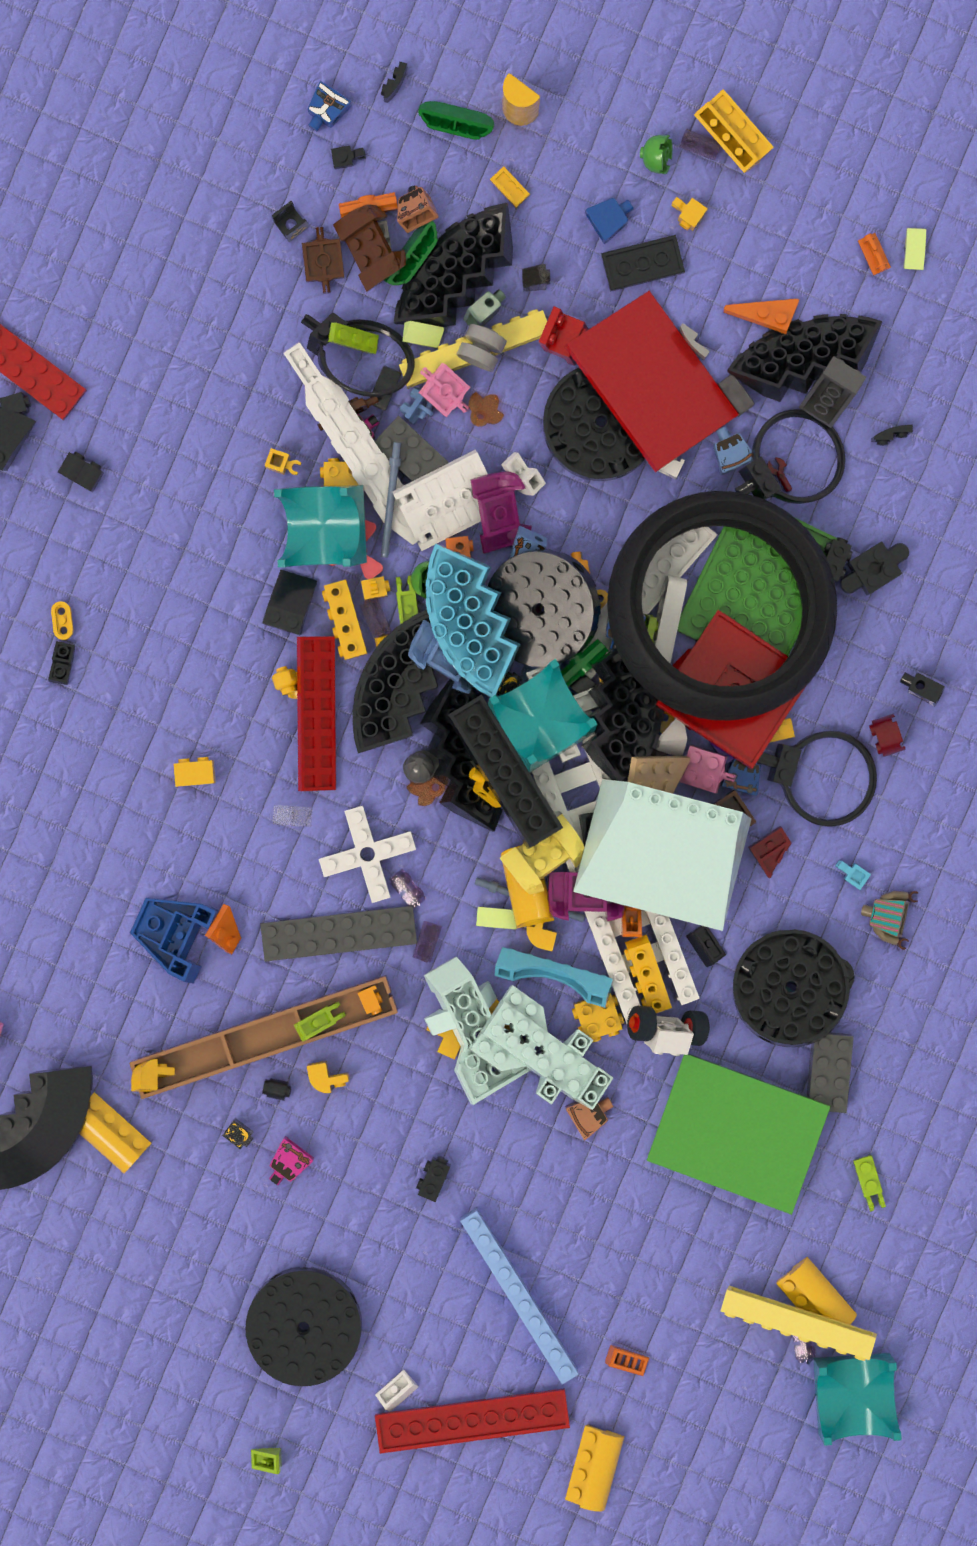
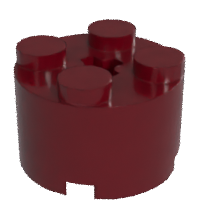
[869,713,906,757]

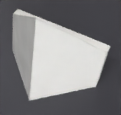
[655,719,687,756]

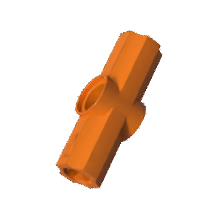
[338,192,398,218]

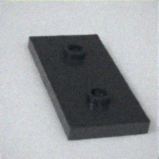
[601,235,685,292]

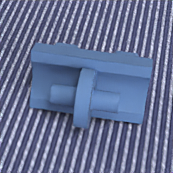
[400,387,434,425]

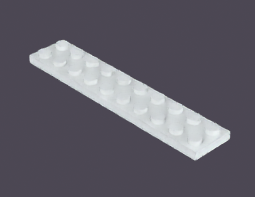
[569,527,717,679]

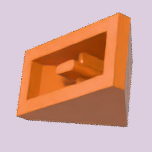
[621,905,642,937]

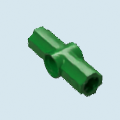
[561,639,609,687]

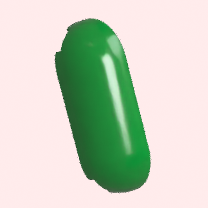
[418,101,494,140]
[384,221,438,286]

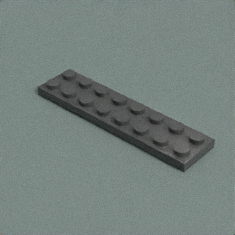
[260,906,417,962]

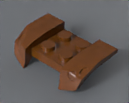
[333,205,406,292]

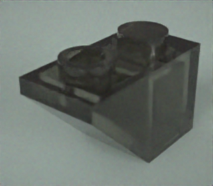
[522,264,550,291]

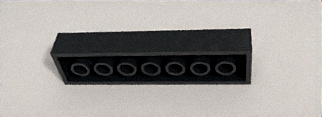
[447,695,563,849]

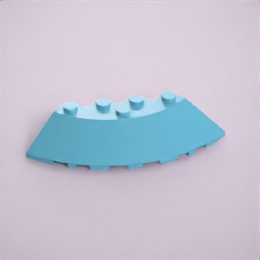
[426,544,520,697]

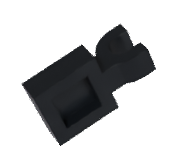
[331,146,366,169]

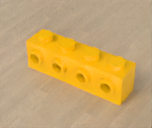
[322,579,368,660]
[624,934,672,1013]

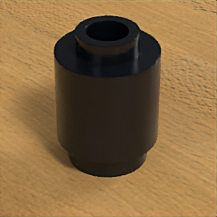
[262,1078,291,1101]

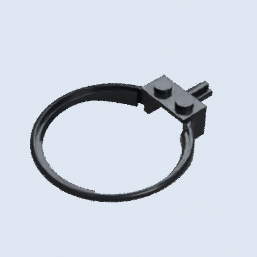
[301,312,415,397]
[735,409,845,504]
[757,731,877,827]

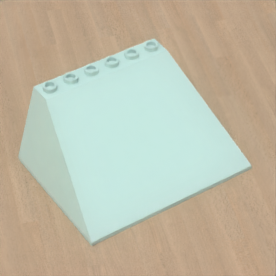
[573,779,751,931]

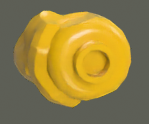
[272,666,297,699]

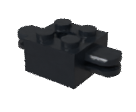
[840,541,909,596]

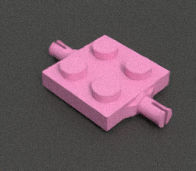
[418,363,470,417]
[680,745,736,793]

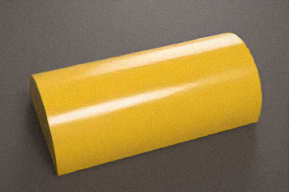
[502,73,540,126]
[501,846,554,928]

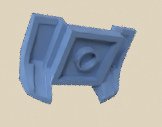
[408,620,473,694]

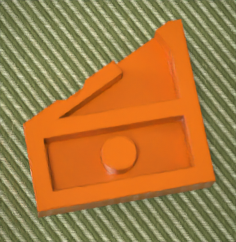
[205,904,241,955]

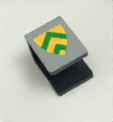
[271,201,309,242]

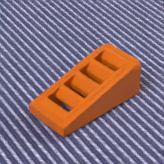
[605,1345,649,1376]

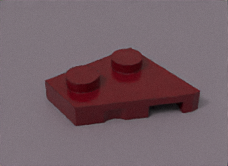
[748,826,791,878]

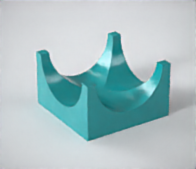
[274,485,367,567]
[488,659,597,773]
[813,1353,902,1446]

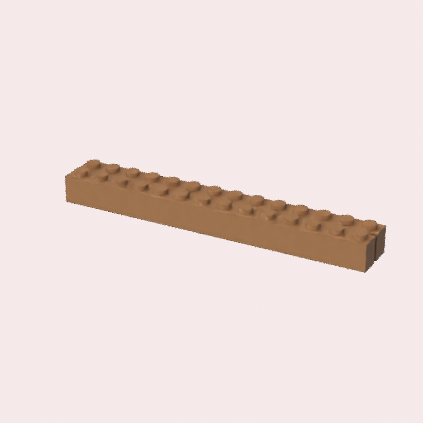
[129,975,398,1099]

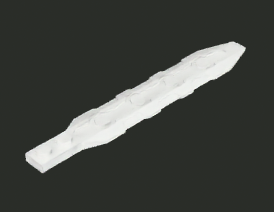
[283,342,419,545]

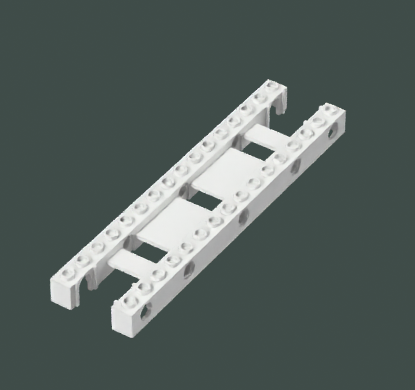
[532,710,700,1024]

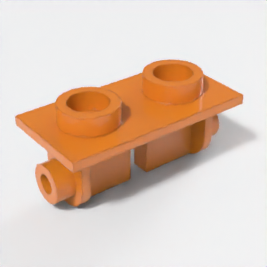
[858,233,891,276]

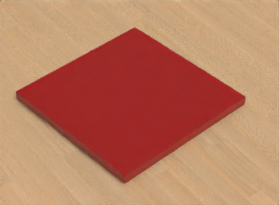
[655,610,805,769]

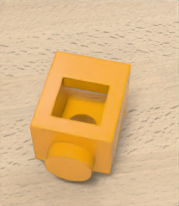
[358,984,383,1015]

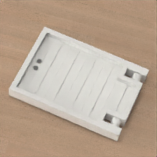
[392,449,488,551]

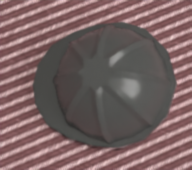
[403,750,439,785]

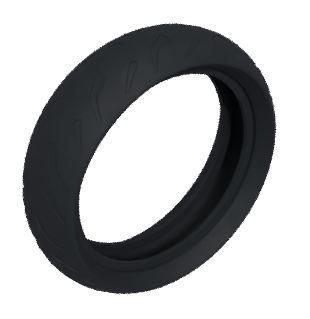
[607,491,837,721]

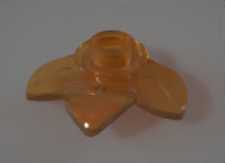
[468,392,504,427]
[407,777,445,806]

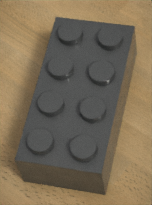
[799,356,866,428]
[374,415,449,482]
[806,1032,854,1113]

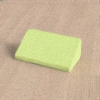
[402,321,444,348]

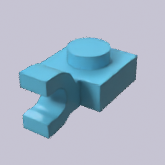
[835,860,871,890]

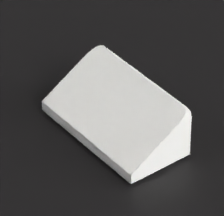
[375,1370,419,1412]

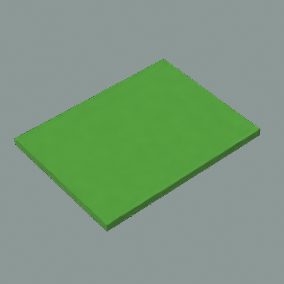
[677,517,837,656]
[647,1054,831,1215]

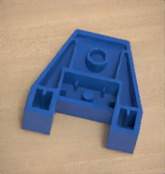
[130,898,219,984]

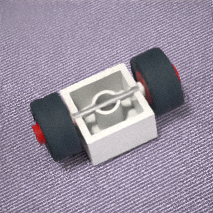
[627,1006,710,1056]

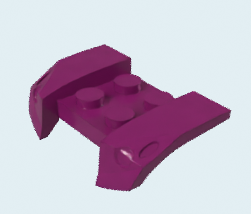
[471,471,532,554]
[548,872,624,921]

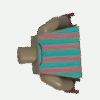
[861,891,918,950]

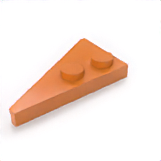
[723,299,799,334]

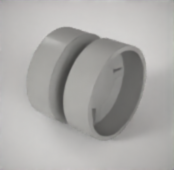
[456,324,507,372]

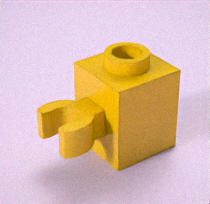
[671,197,708,231]
[265,448,302,475]
[361,576,391,601]

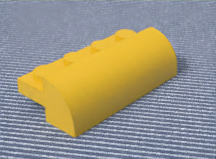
[694,89,774,173]
[79,1092,151,1173]
[776,1257,857,1325]
[565,1425,625,1512]

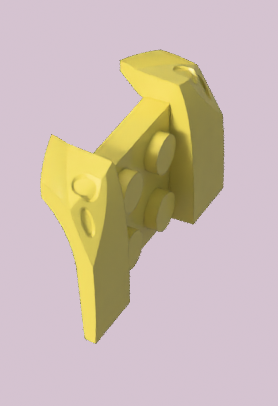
[500,814,585,895]

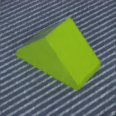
[251,1448,282,1474]

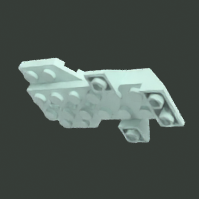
[424,957,531,1105]
[469,985,613,1110]

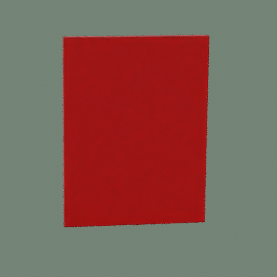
[564,291,739,473]

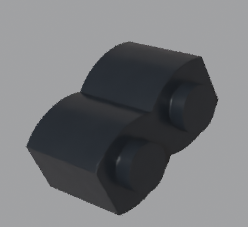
[58,451,104,493]

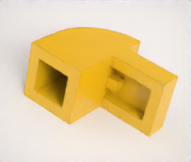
[526,923,557,951]
[426,1026,460,1060]
[131,1059,175,1092]
[307,1061,349,1093]

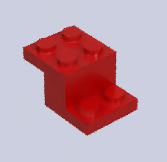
[539,306,589,366]

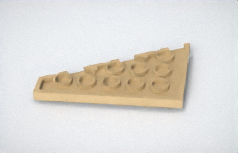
[628,756,690,794]

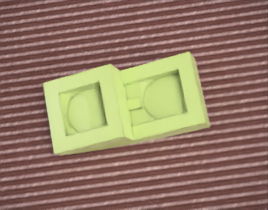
[903,228,926,270]
[476,907,517,929]

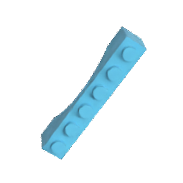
[495,947,613,1008]

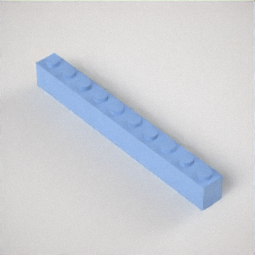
[460,1207,578,1384]

